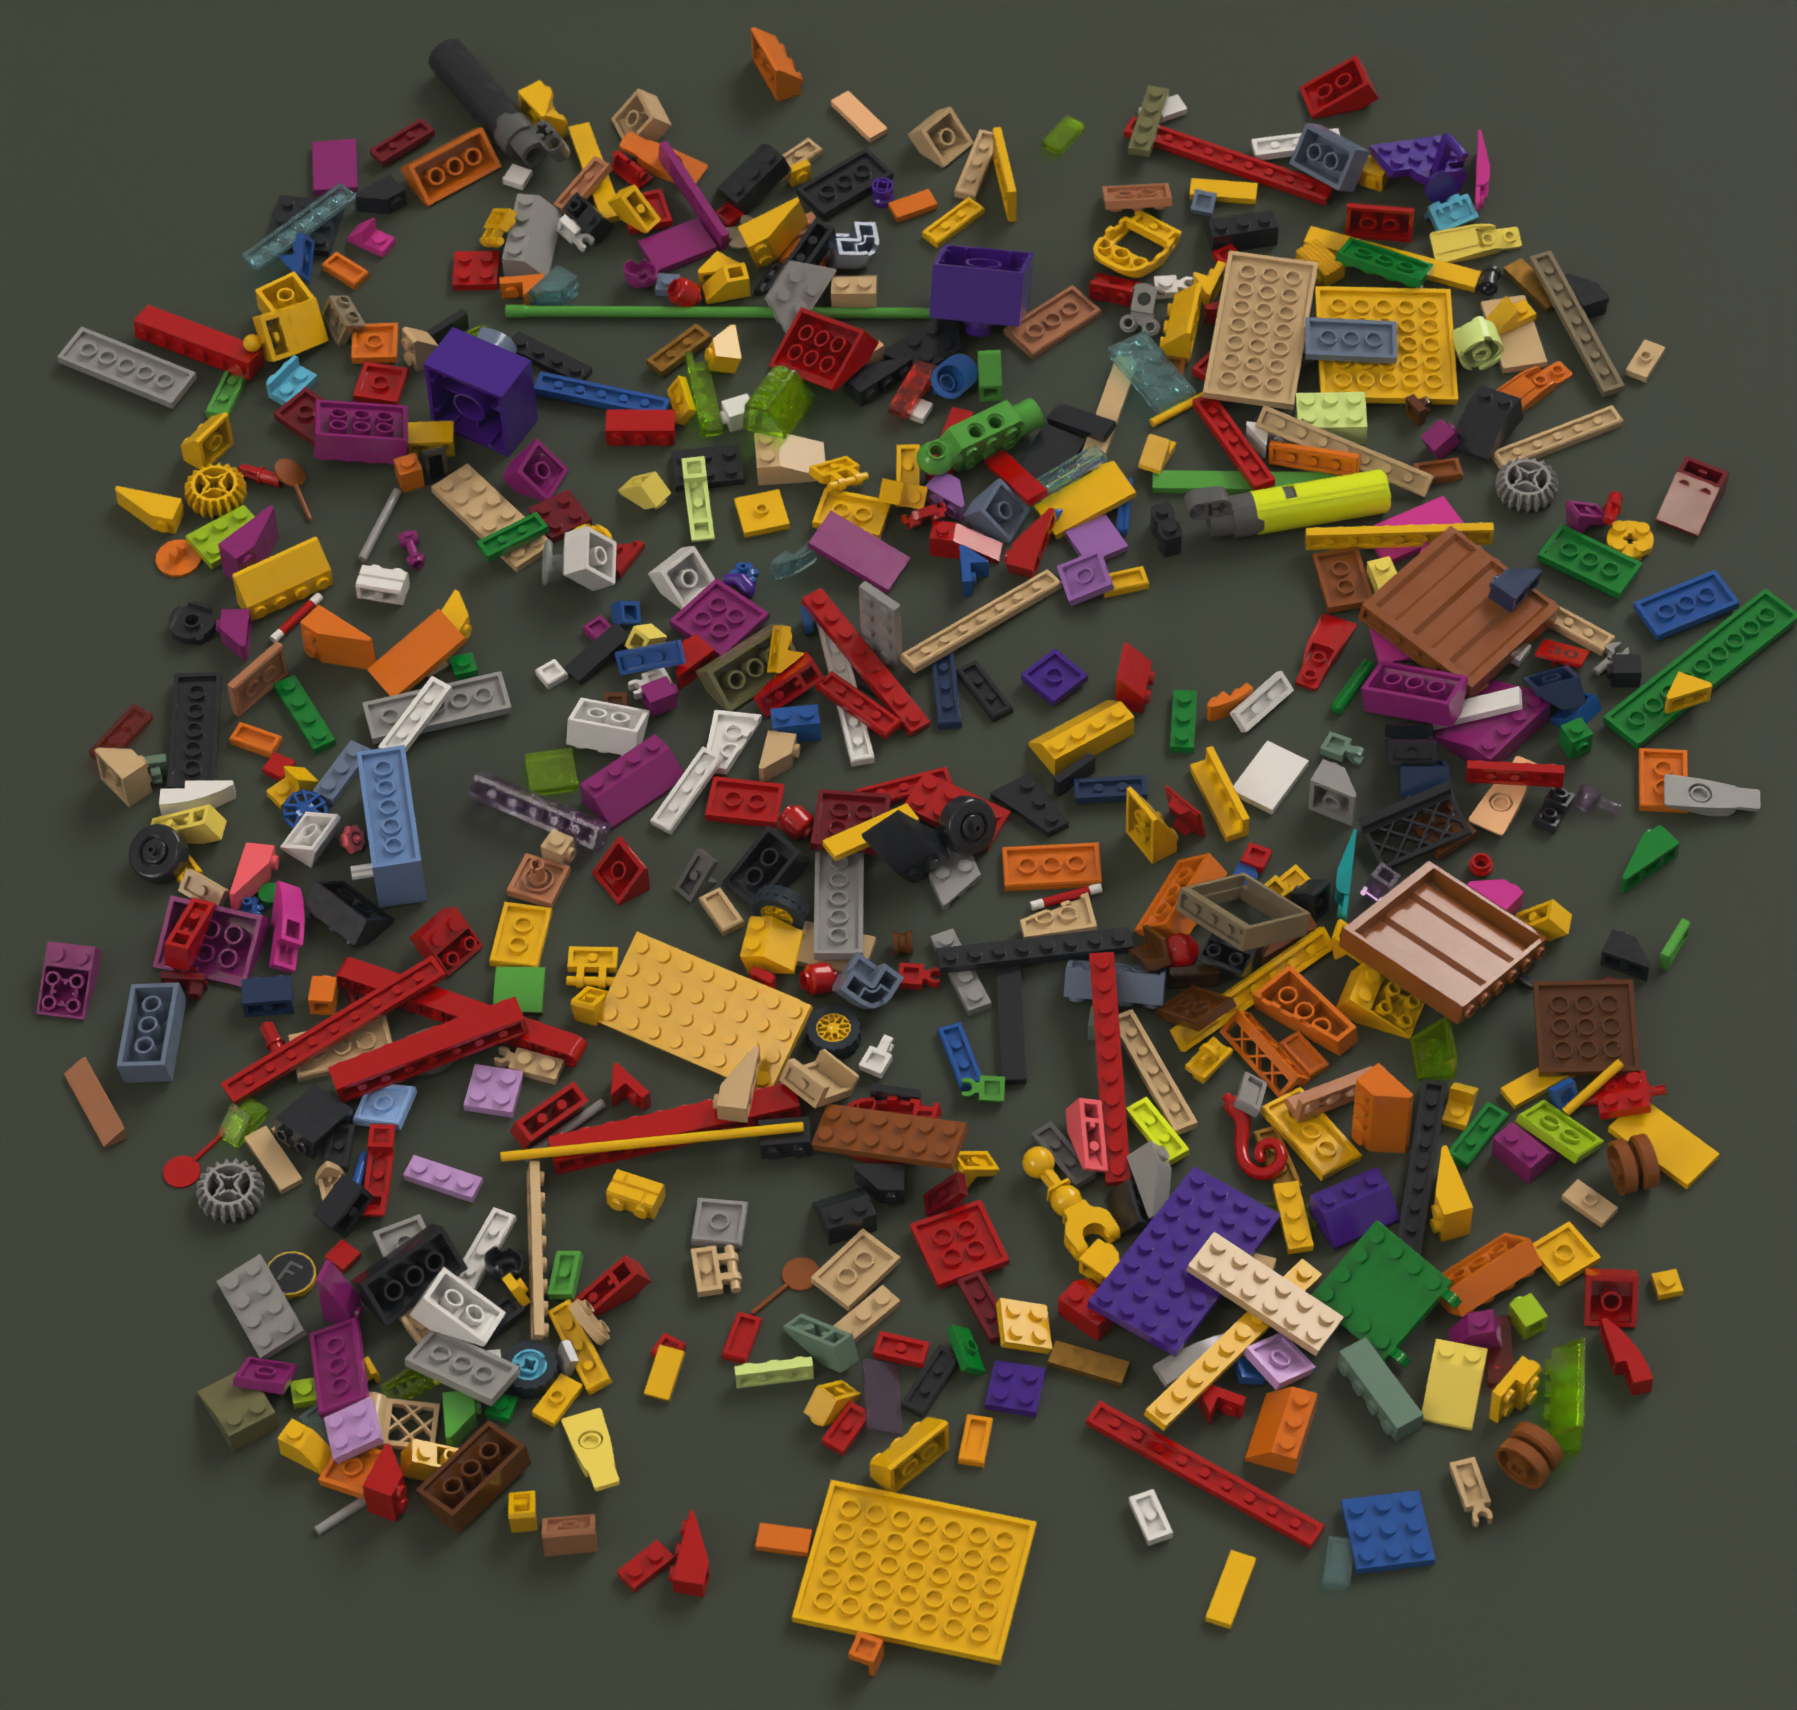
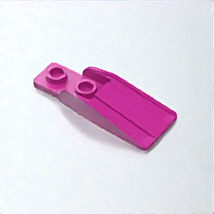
[1474,129,1490,216]

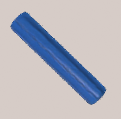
[1116,477,1133,536]

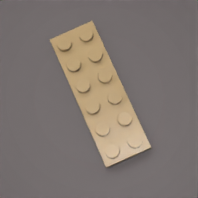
[431,463,554,573]
[1186,1232,1344,1356]

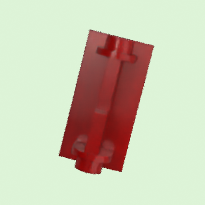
[610,150,654,189]

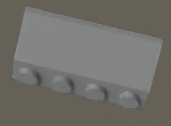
[502,194,563,281]

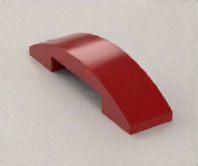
[361,1124,396,1217]

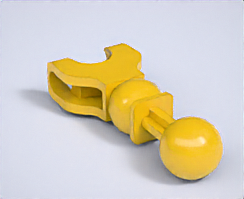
[1022,1146,1120,1261]

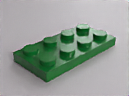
[1335,237,1434,288]
[1537,524,1643,599]

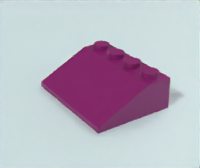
[314,400,408,465]
[1433,680,1551,762]
[153,895,270,987]

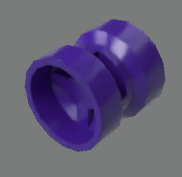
[872,177,894,209]

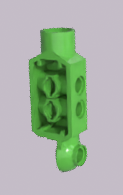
[916,398,1044,475]

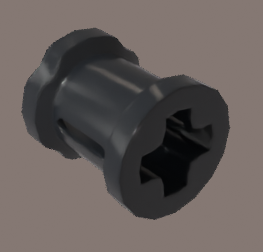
[1478,265,1502,295]

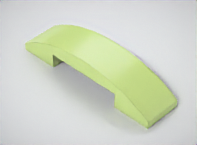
[681,456,715,542]

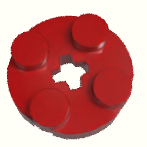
[901,502,947,530]

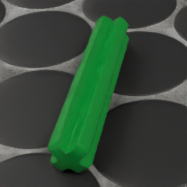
[1330,659,1374,715]

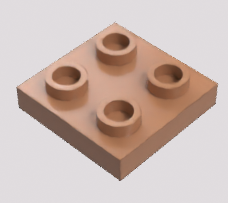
[507,853,571,909]

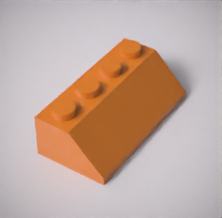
[400,127,502,206]
[1134,853,1227,940]
[1351,1063,1414,1153]
[1439,1233,1542,1317]

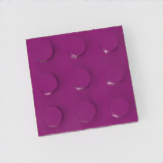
[669,578,769,658]

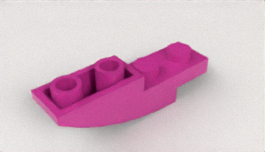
[269,881,305,974]

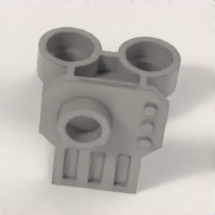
[1120,283,1166,338]

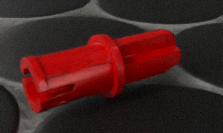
[238,463,283,488]
[1602,491,1623,526]
[260,1021,285,1052]

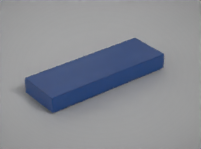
[615,639,686,676]
[937,1022,982,1092]

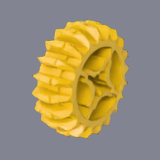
[184,462,247,519]

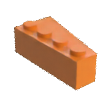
[1253,965,1358,1056]

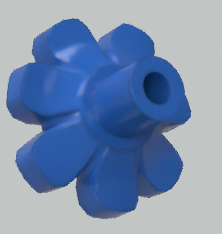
[729,562,759,584]
[238,897,265,915]

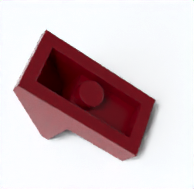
[923,1171,968,1217]

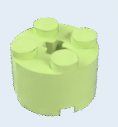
[1452,316,1504,370]

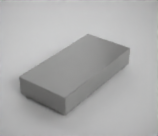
[1234,1071,1267,1118]

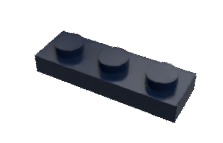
[1074,775,1148,804]

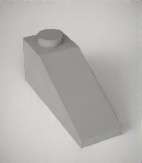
[1126,1141,1172,1220]

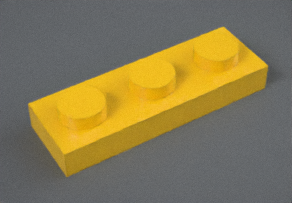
[1273,1181,1314,1254]

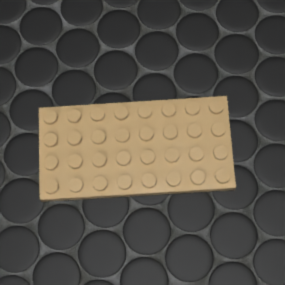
[1203,251,1318,410]

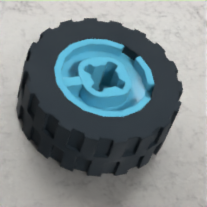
[502,1340,559,1400]

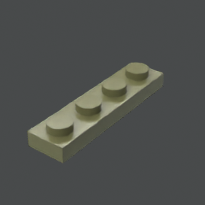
[1128,85,1170,157]

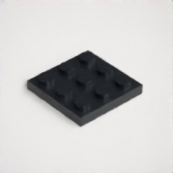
[264,195,345,257]

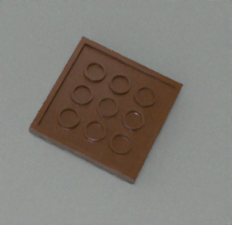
[1532,979,1640,1076]

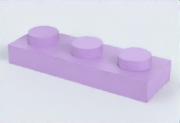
[403,1155,483,1203]

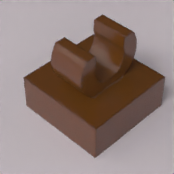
[1405,394,1432,427]

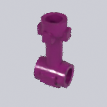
[398,530,425,570]

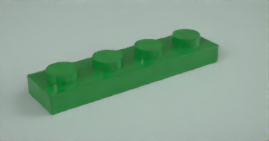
[273,674,336,755]

